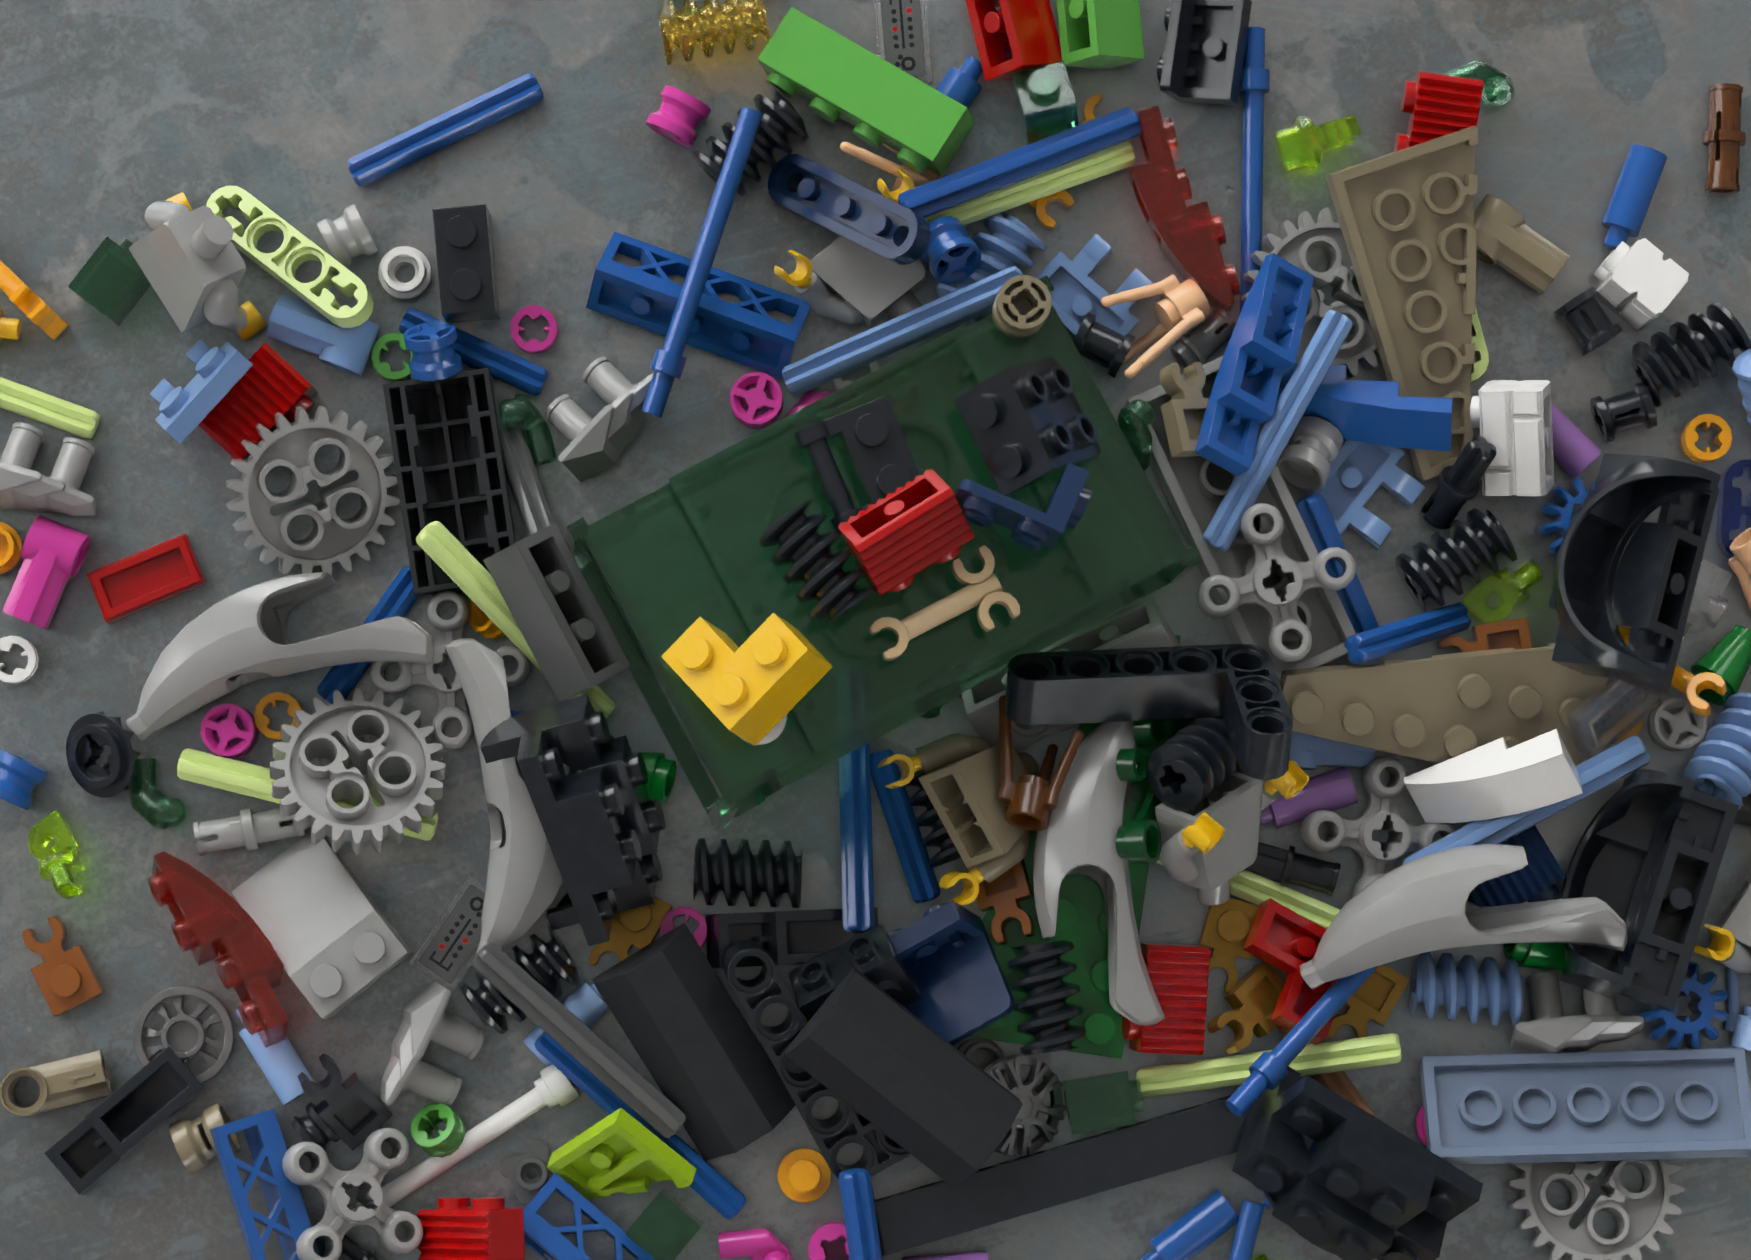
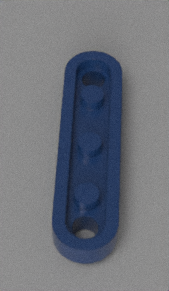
[768,154,930,265]

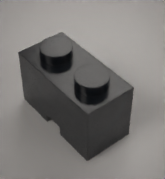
[432,204,500,323]

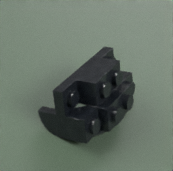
[1548,453,1721,695]
[480,694,666,946]
[1560,769,1739,1012]
[1232,1066,1483,1260]

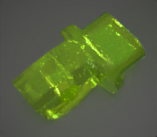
[1274,115,1361,171]
[1460,558,1544,623]
[28,810,83,899]

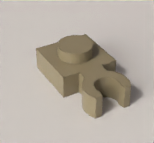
[1160,362,1209,458]

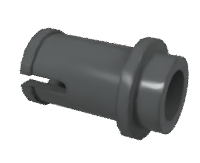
[1171,307,1236,368]

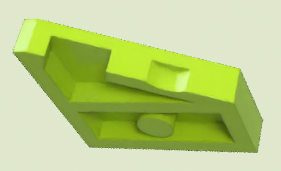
[547,1107,697,1199]

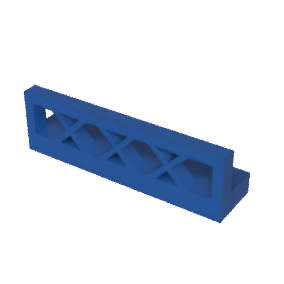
[586,231,811,379]
[210,1109,321,1260]
[524,1173,658,1260]

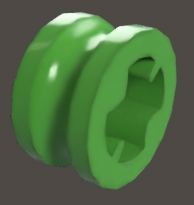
[371,333,413,382]
[411,1103,466,1158]

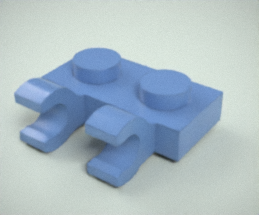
[1036,233,1152,336]
[149,339,253,444]
[1302,440,1425,550]

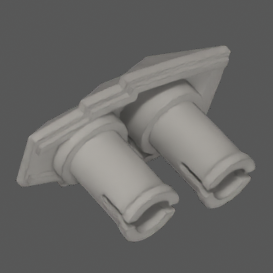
[545,356,653,482]
[0,422,97,516]
[1510,972,1644,1054]
[380,981,486,1107]

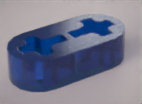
[1716,459,1751,559]

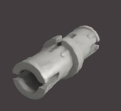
[193,807,305,856]

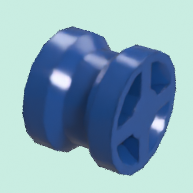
[921,216,982,285]
[403,321,463,381]
[0,748,48,810]

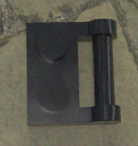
[794,395,920,536]

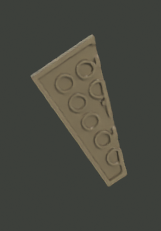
[1325,125,1479,481]
[1280,643,1611,766]

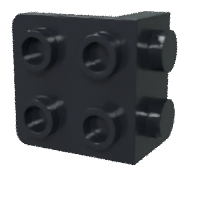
[954,357,1101,496]

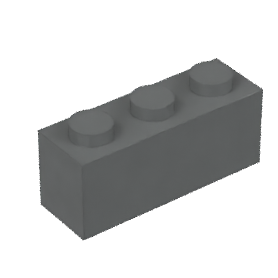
[483,523,631,702]

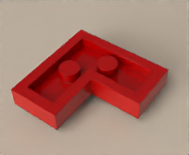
[1243,898,1336,1045]

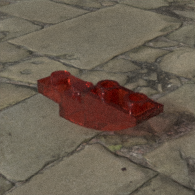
[1128,105,1240,312]
[148,851,289,1048]

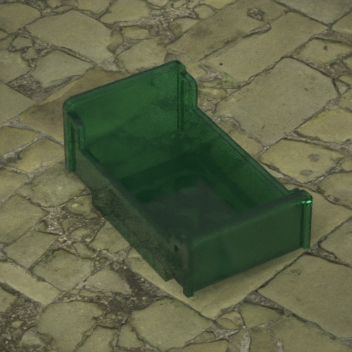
[566,275,1202,829]

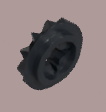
[66,711,141,798]

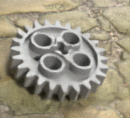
[1241,208,1379,378]
[226,406,401,575]
[270,688,446,855]
[1506,1159,1685,1260]

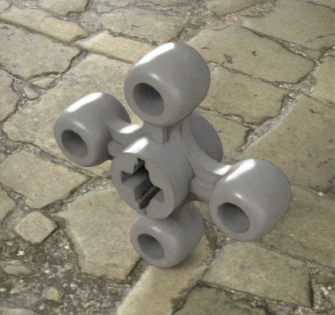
[1197,503,1356,662]
[370,590,531,750]
[1300,756,1457,897]
[282,1128,423,1260]

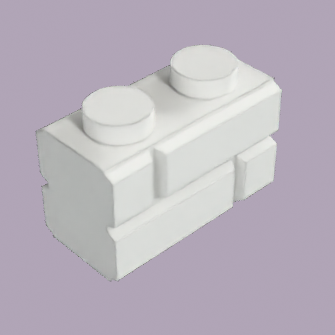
[1593,238,1689,330]
[1470,380,1555,496]

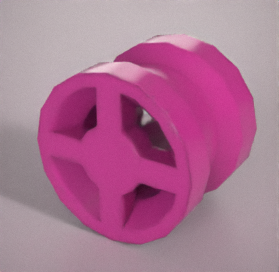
[645,85,711,148]
[730,372,784,430]
[201,703,260,759]
[808,1222,850,1260]

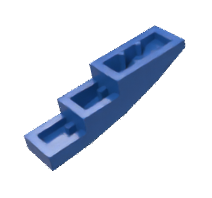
[1195,253,1314,476]
[1276,364,1452,452]

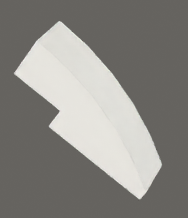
[1404,729,1583,823]

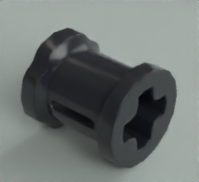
[1554,286,1623,356]
[1067,312,1136,378]
[1590,382,1657,443]

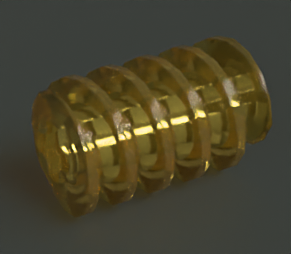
[658,0,770,65]

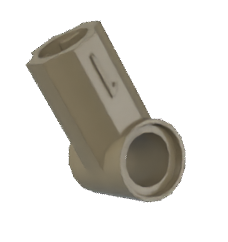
[1474,194,1570,295]
[0,1050,112,1117]

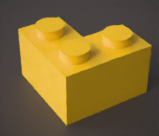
[661,612,833,746]

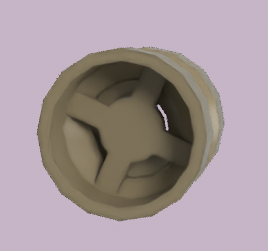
[992,275,1052,339]
[169,1102,241,1173]

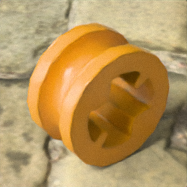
[1680,413,1732,464]
[254,692,304,741]

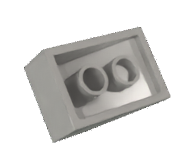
[231,831,414,1019]

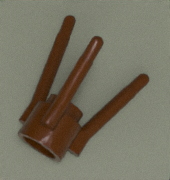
[997,695,1084,831]

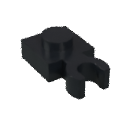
[297,1053,393,1151]

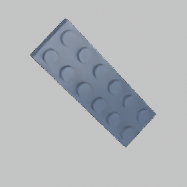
[1420,1048,1751,1165]

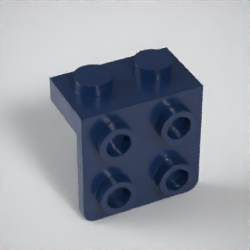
[955,463,1093,551]
[887,901,1015,1045]

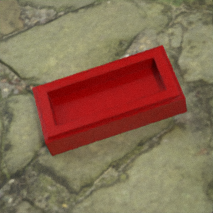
[86,534,207,624]

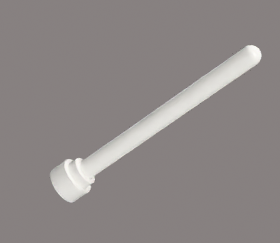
[353,1064,581,1208]

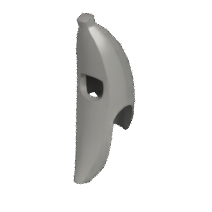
[126,572,434,740]
[445,638,578,954]
[1033,721,1166,1026]
[1299,844,1627,990]

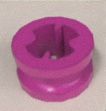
[510,305,558,354]
[660,906,708,948]

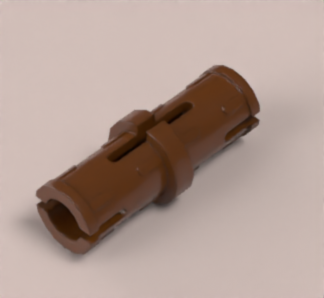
[1703,83,1746,194]

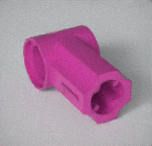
[2,515,91,630]

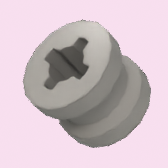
[317,204,379,268]
[1647,696,1708,752]

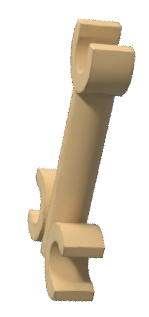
[869,545,1020,661]

